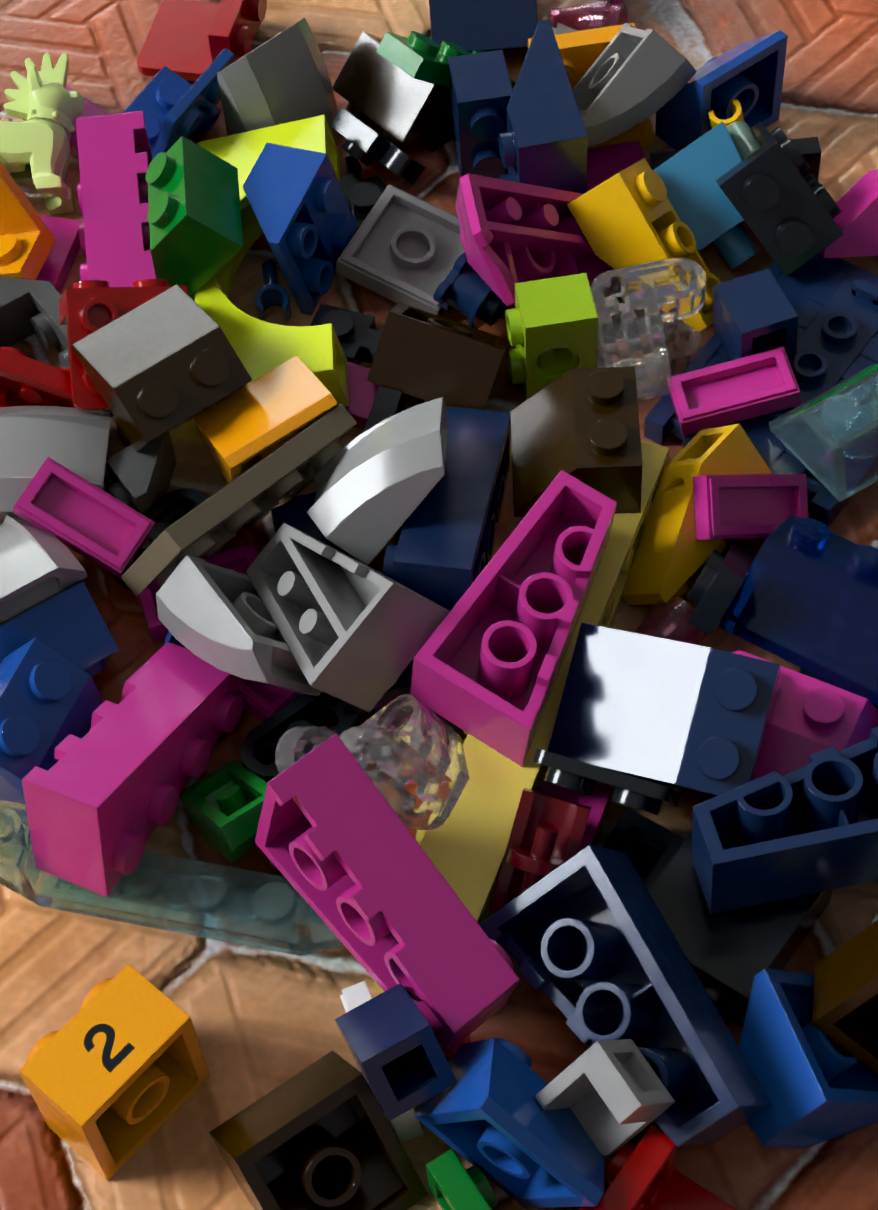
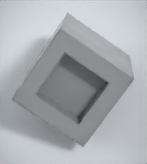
[535,1039,675,1155]

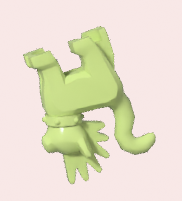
[0,53,85,215]

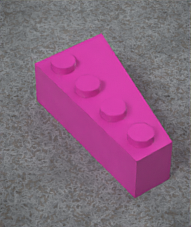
[76,110,156,287]
[410,470,617,767]
[22,642,243,897]

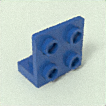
[122,48,235,158]

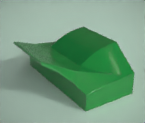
[179,760,267,864]

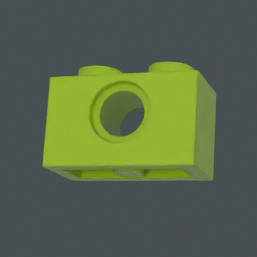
[505,273,598,401]

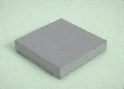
[335,184,465,316]

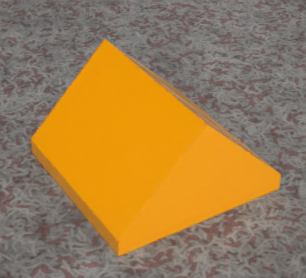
[192,355,338,484]

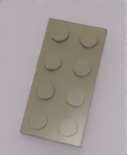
[121,404,357,597]

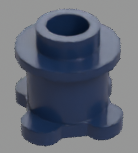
[433,252,508,329]

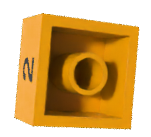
[19,964,211,1181]

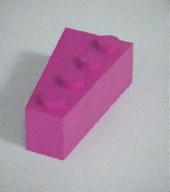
[255,733,520,1055]

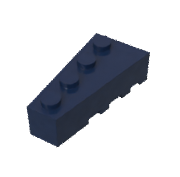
[383,406,511,611]
[691,726,878,915]
[479,845,772,1147]

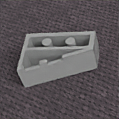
[246,523,450,712]

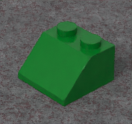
[145,136,244,298]

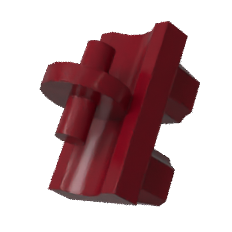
[489,788,592,913]

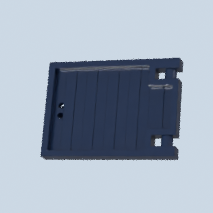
[644,253,878,529]

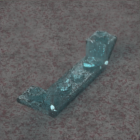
[0,800,343,956]

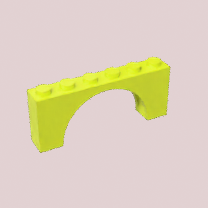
[191,115,349,407]

